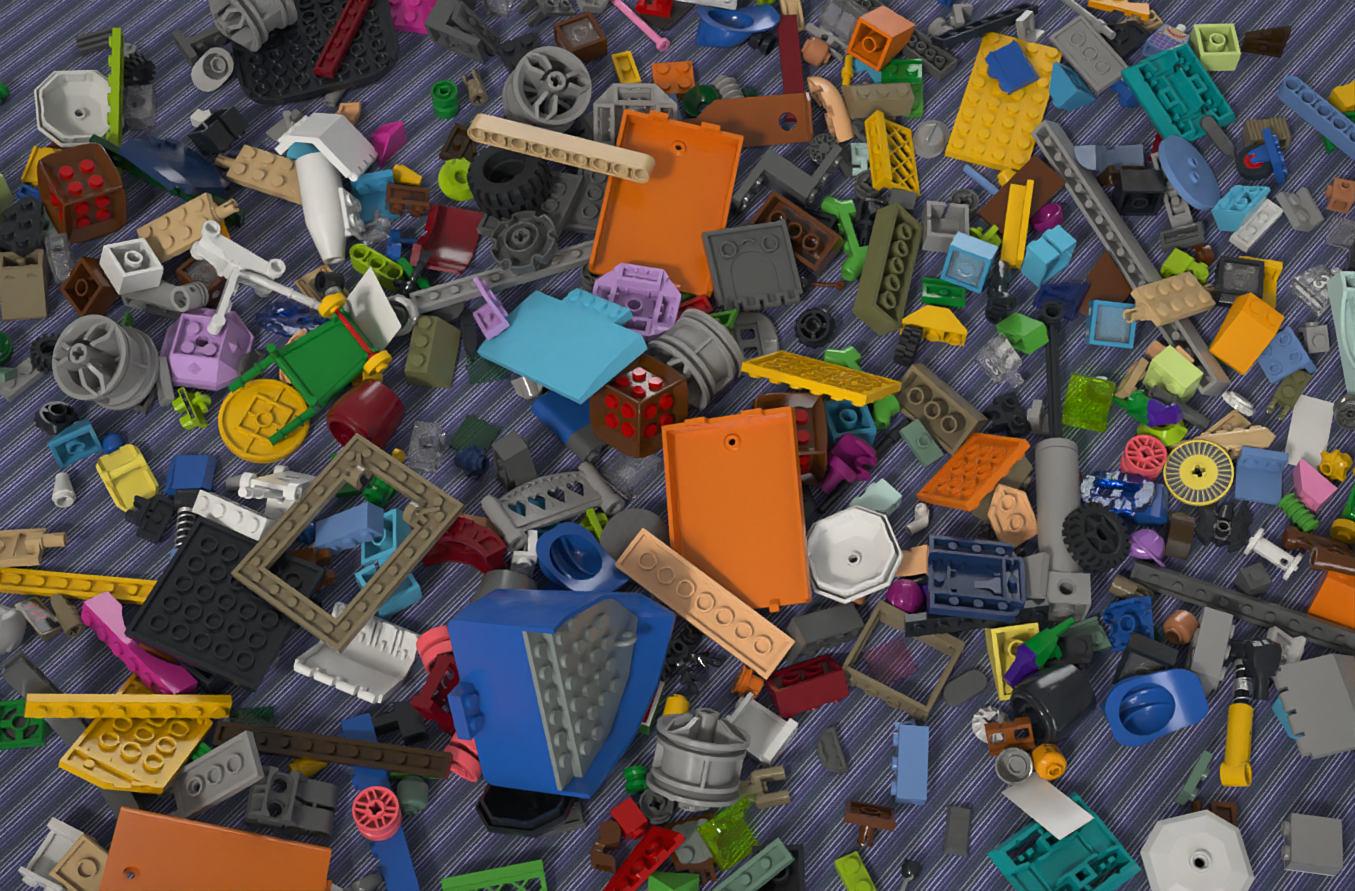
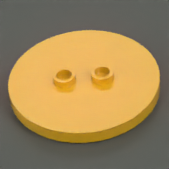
[218,379,310,463]

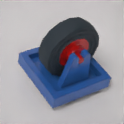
[1236,128,1288,185]

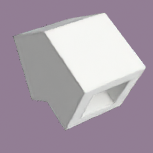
[190,109,211,129]

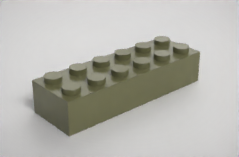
[852,202,923,336]

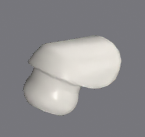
[905,503,930,536]

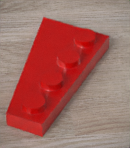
[602,825,685,891]

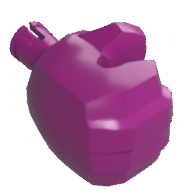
[817,433,878,495]

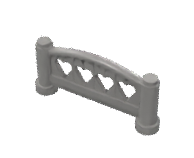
[481,461,625,552]

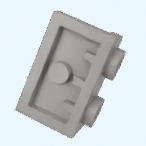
[1276,187,1324,232]

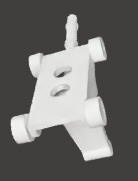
[190,220,321,335]
[238,465,317,520]

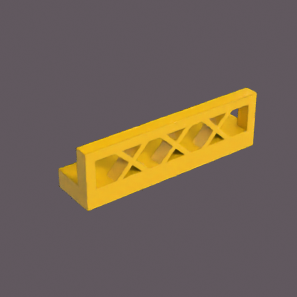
[1000,180,1034,269]

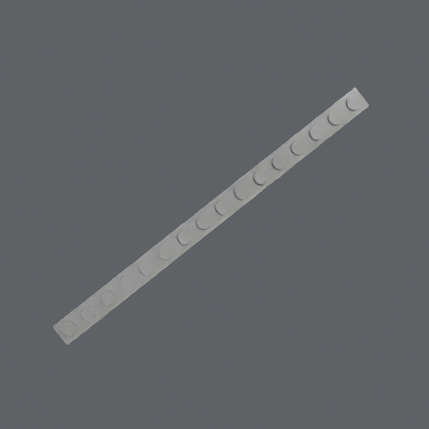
[1031,119,1231,396]

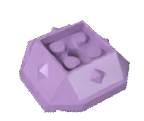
[592,263,681,343]
[159,308,255,391]

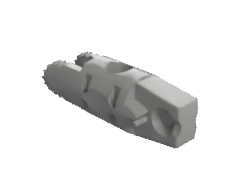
[805,22,848,62]

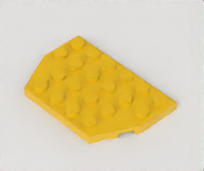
[59,673,213,794]

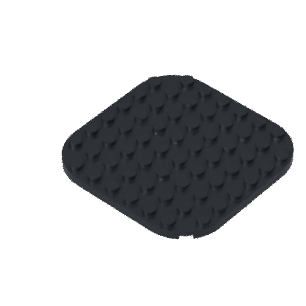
[231,0,400,106]

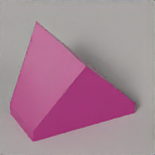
[369,120,407,168]

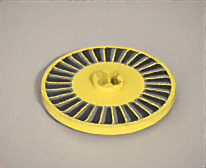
[1163,440,1234,506]

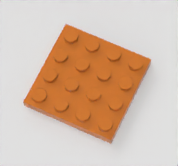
[916,432,1030,512]

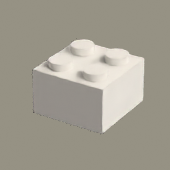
[99,237,164,295]

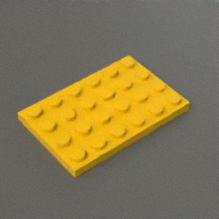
[741,350,902,407]

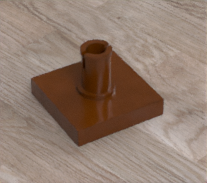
[844,799,896,847]

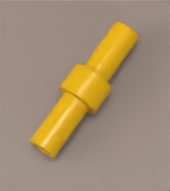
[841,55,854,85]

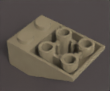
[0,249,50,322]

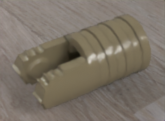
[461,68,488,106]
[1108,573,1154,600]
[50,594,86,637]

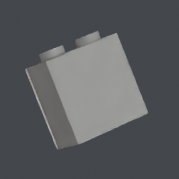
[1281,813,1343,876]

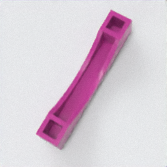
[81,591,198,695]

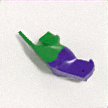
[1111,388,1183,428]
[1004,617,1075,689]

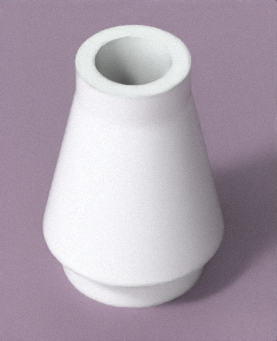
[52,473,76,507]

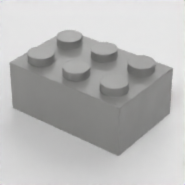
[1184,607,1235,697]

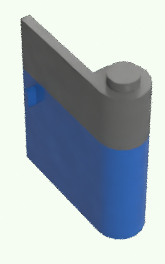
[531,391,606,464]

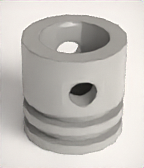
[171,281,209,312]

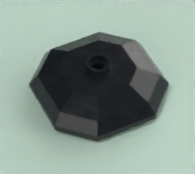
[475,783,578,838]

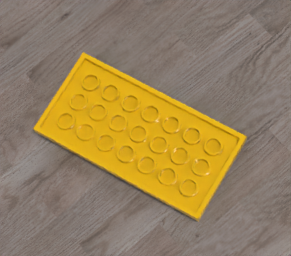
[944,32,1062,173]

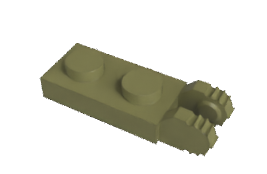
[1266,369,1312,421]

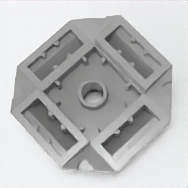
[593,83,677,147]

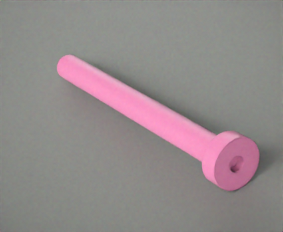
[610,0,670,52]

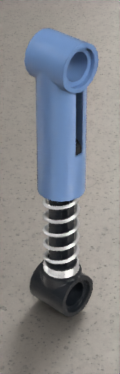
[169,489,200,562]

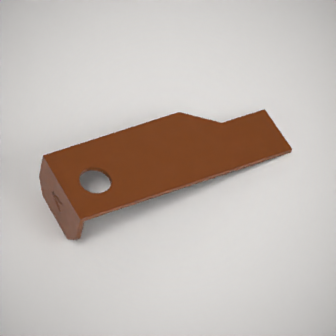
[676,92,813,150]

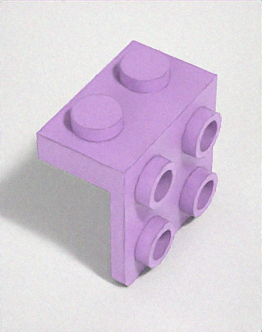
[473,276,510,340]

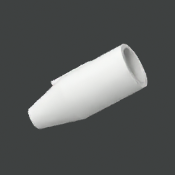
[295,152,365,264]

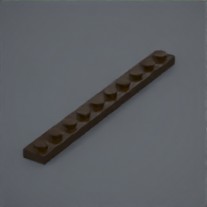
[212,721,454,780]

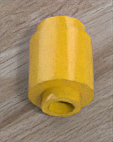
[662,694,690,716]

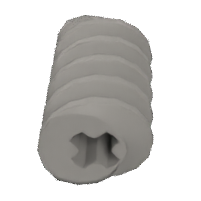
[711,75,744,99]

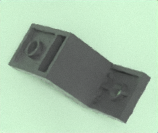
[424,0,488,65]
[730,144,842,215]

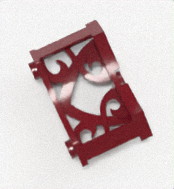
[410,517,509,575]
[409,654,460,737]

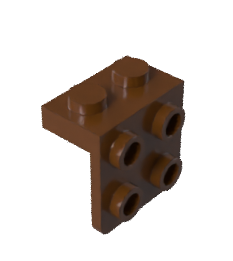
[384,183,431,218]

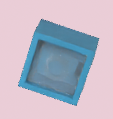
[940,232,998,294]
[1084,300,1136,349]

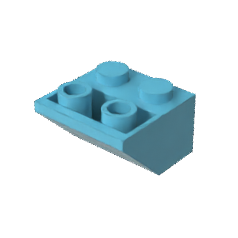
[1211,185,1271,232]

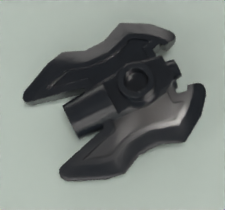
[1194,503,1252,553]

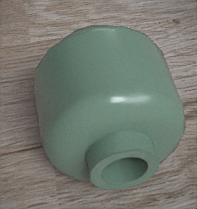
[396,776,429,815]

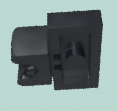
[982,393,1032,438]
[125,494,175,545]

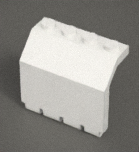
[275,113,378,182]
[294,601,421,704]

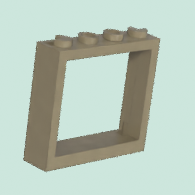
[842,600,966,722]

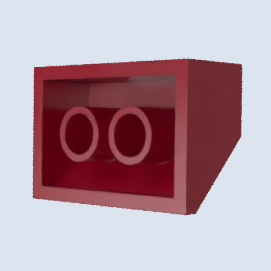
[762,653,850,719]

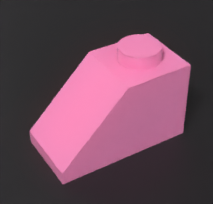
[1293,459,1338,515]

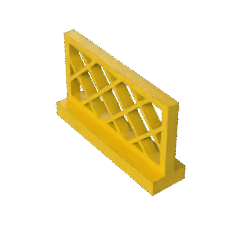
[864,110,920,199]

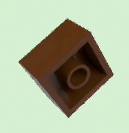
[60,256,118,317]

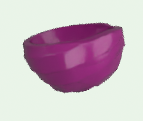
[1029,203,1064,233]
[886,579,924,614]

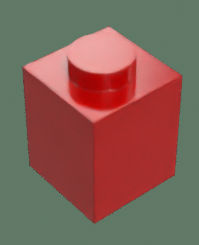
[610,797,648,842]

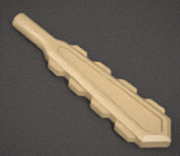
[1168,425,1276,452]

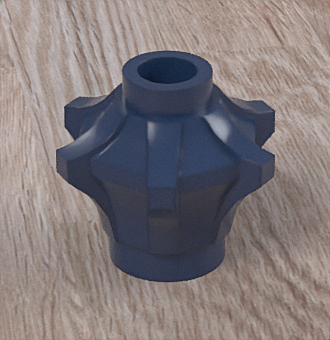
[454,445,489,479]

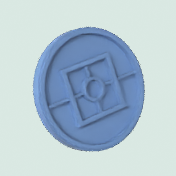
[1158,135,1220,211]

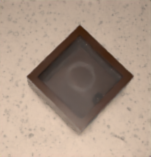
[553,11,608,64]
[175,257,240,309]

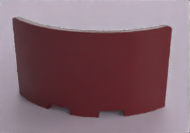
[410,203,484,274]

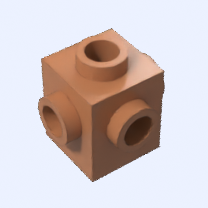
[1325,177,1355,214]

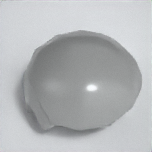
[995,747,1033,785]

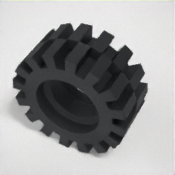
[124,52,156,92]
[893,325,923,368]
[30,333,60,374]

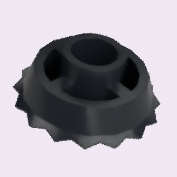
[794,307,836,349]
[34,401,80,436]

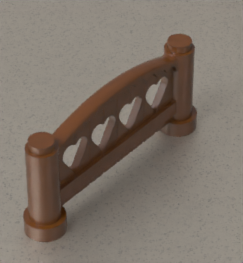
[1281,525,1355,576]

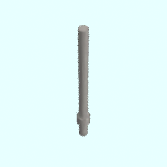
[1061,0,1116,40]

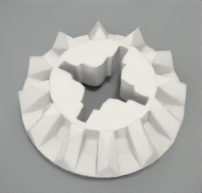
[1222,390,1255,416]
[972,705,1010,743]

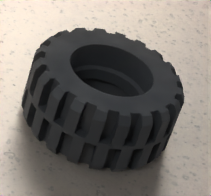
[467,145,552,219]

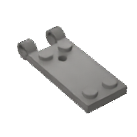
[157,730,265,820]

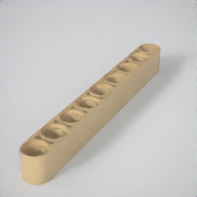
[467,113,656,183]

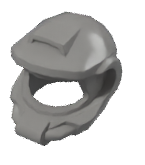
[387,294,420,338]
[0,604,27,655]

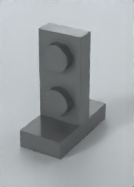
[172,25,230,68]

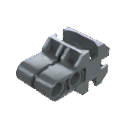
[243,766,340,838]

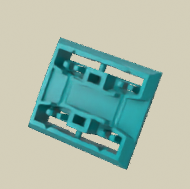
[1121,42,1236,143]
[987,791,1142,891]

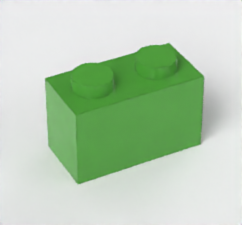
[996,312,1049,355]

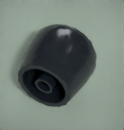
[1010,661,1097,744]

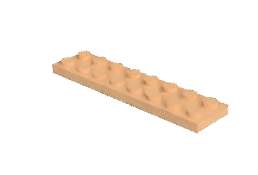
[614,528,795,680]

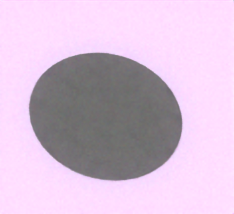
[600,508,670,583]

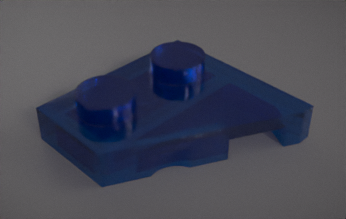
[1032,281,1091,322]

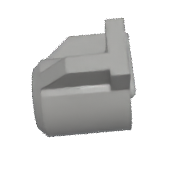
[511,376,544,400]

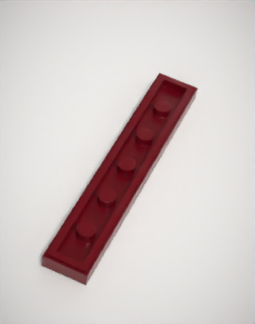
[313,0,372,78]
[777,14,805,122]

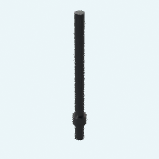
[817,419,910,515]

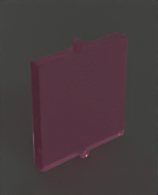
[862,638,918,685]

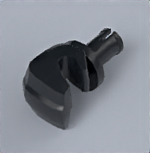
[854,198,886,247]
[1242,637,1282,700]

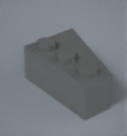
[491,431,543,498]
[784,602,865,666]

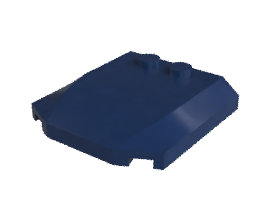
[119,137,232,195]
[926,534,1026,622]

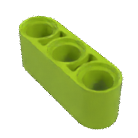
[349,244,405,292]

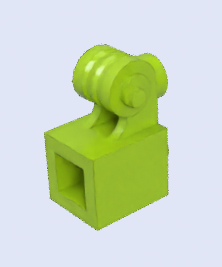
[1159,248,1209,286]

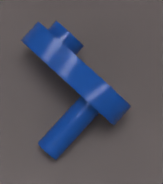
[385,229,419,263]

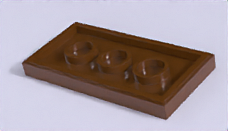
[977,155,1066,237]

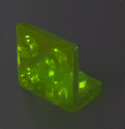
[1061,373,1116,433]
[696,797,759,871]

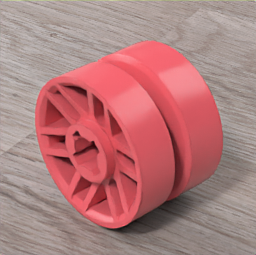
[1120,435,1167,482]
[416,625,454,675]
[443,732,482,782]
[352,786,402,841]

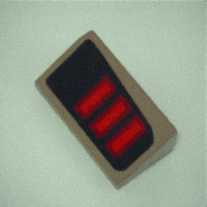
[14,596,63,643]

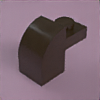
[1164,512,1195,560]

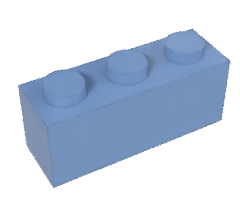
[315,502,384,555]
[890,724,929,805]

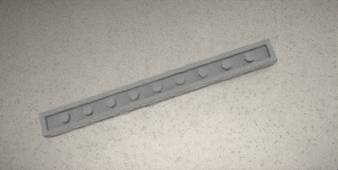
[409,240,594,314]

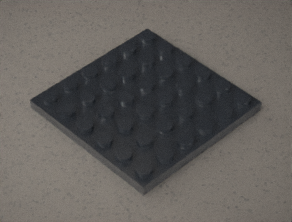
[124,516,326,693]

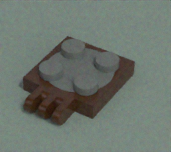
[663,813,725,885]

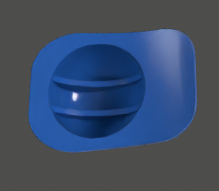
[695,4,780,48]
[536,522,629,592]
[1099,668,1209,747]

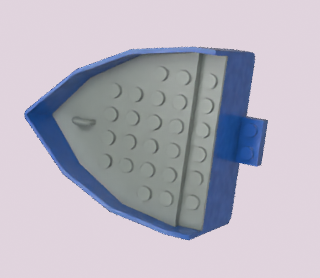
[447,589,676,799]

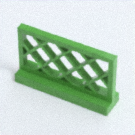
[441,859,547,891]

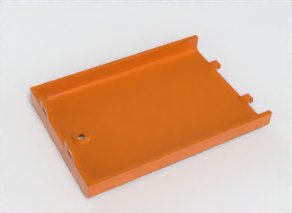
[588,109,744,298]
[661,406,812,618]
[99,806,332,891]

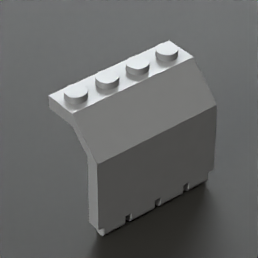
[1272,653,1355,760]

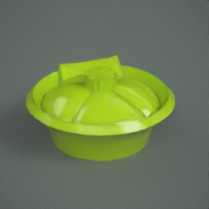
[438,158,474,201]
[1137,420,1188,447]

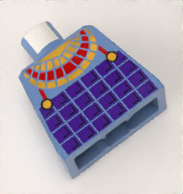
[1142,24,1190,72]

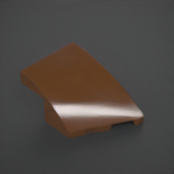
[1070,251,1133,316]

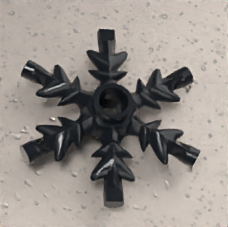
[661,624,722,695]

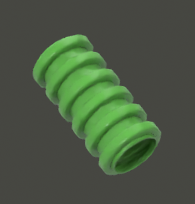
[1278,493,1320,533]

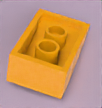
[1208,292,1285,375]

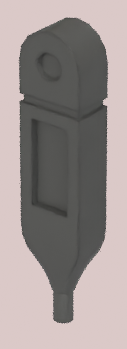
[1199,116,1236,163]

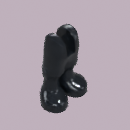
[985,260,1017,324]

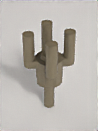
[739,765,791,809]

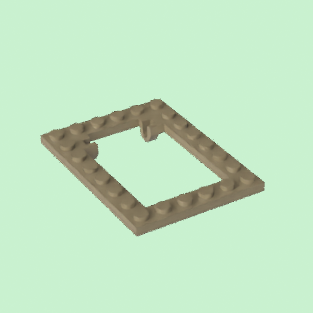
[231,433,465,654]

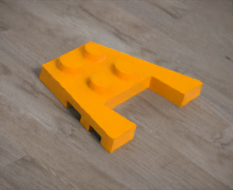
[1088,0,1150,21]

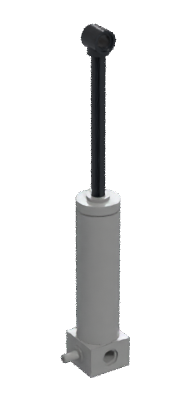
[1035,301,1092,623]

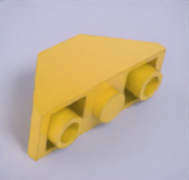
[899,305,967,346]

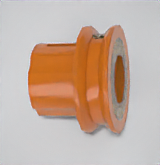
[731,665,764,699]

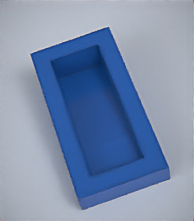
[16,184,43,203]

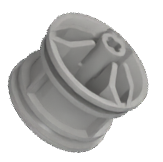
[208,0,297,52]
[502,46,592,133]
[644,308,744,410]
[52,315,159,410]
[646,708,751,812]

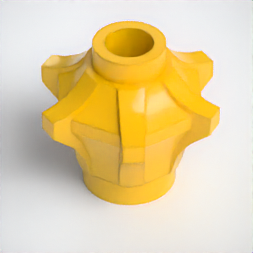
[1316,449,1352,482]

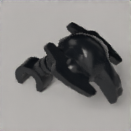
[393,249,432,299]

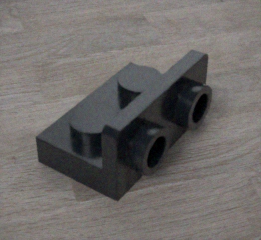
[1043,635,1095,670]

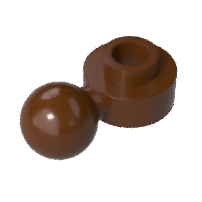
[1189,243,1214,266]

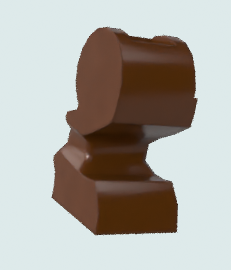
[589,820,621,873]

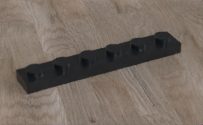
[931,2,1038,50]
[904,598,1049,638]

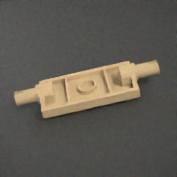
[215,144,302,205]
[137,192,239,264]
[1122,271,1216,327]
[0,528,67,568]

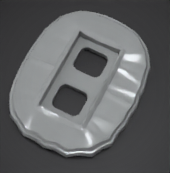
[731,311,780,376]

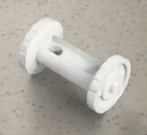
[1243,528,1304,581]

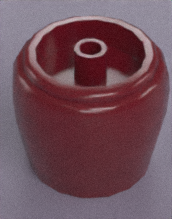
[326,378,406,450]

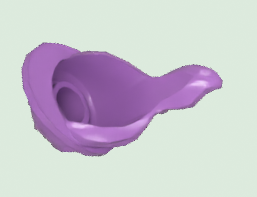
[1127,529,1166,568]

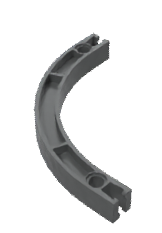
[0,650,150,820]

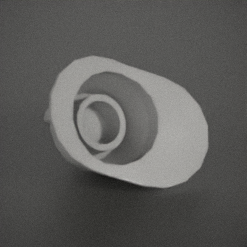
[191,47,234,92]
[912,120,950,159]

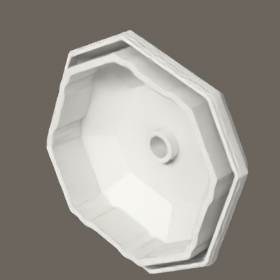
[34,70,124,148]
[806,505,904,604]
[1140,810,1255,891]

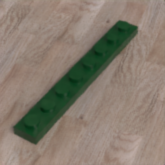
[89,134,245,228]

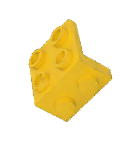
[1238,256,1283,309]

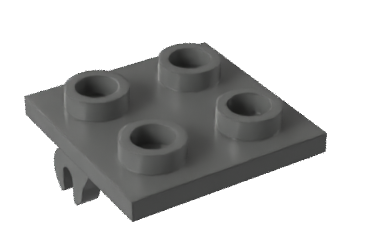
[517,0,577,27]

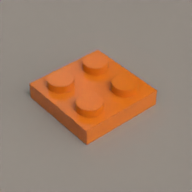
[652,61,695,99]

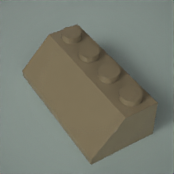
[893,364,988,456]

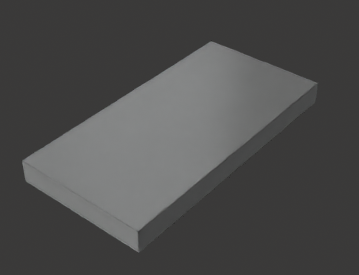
[1049,14,1129,95]

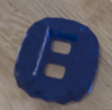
[256,302,331,338]
[1080,470,1157,516]

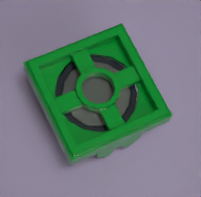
[0,699,51,750]

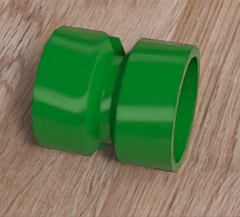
[431,80,460,119]

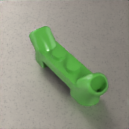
[821,196,868,282]
[824,345,900,430]

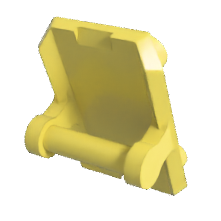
[96,444,159,512]

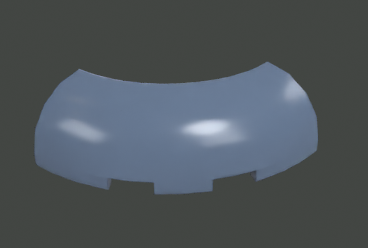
[1074,144,1145,171]

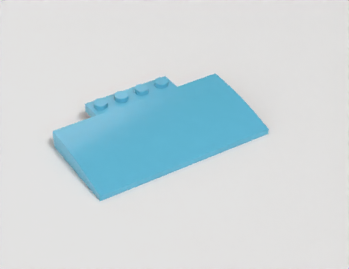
[477,288,648,404]

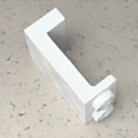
[725,692,798,768]
[18,817,98,891]

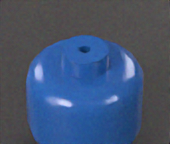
[101,431,126,454]
[296,521,316,545]

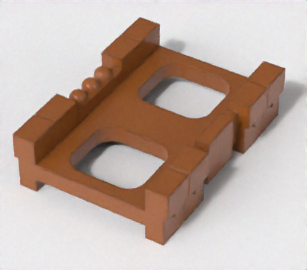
[984,716,1035,757]

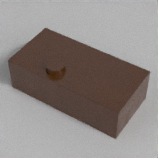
[748,190,846,277]

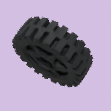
[1062,501,1131,573]

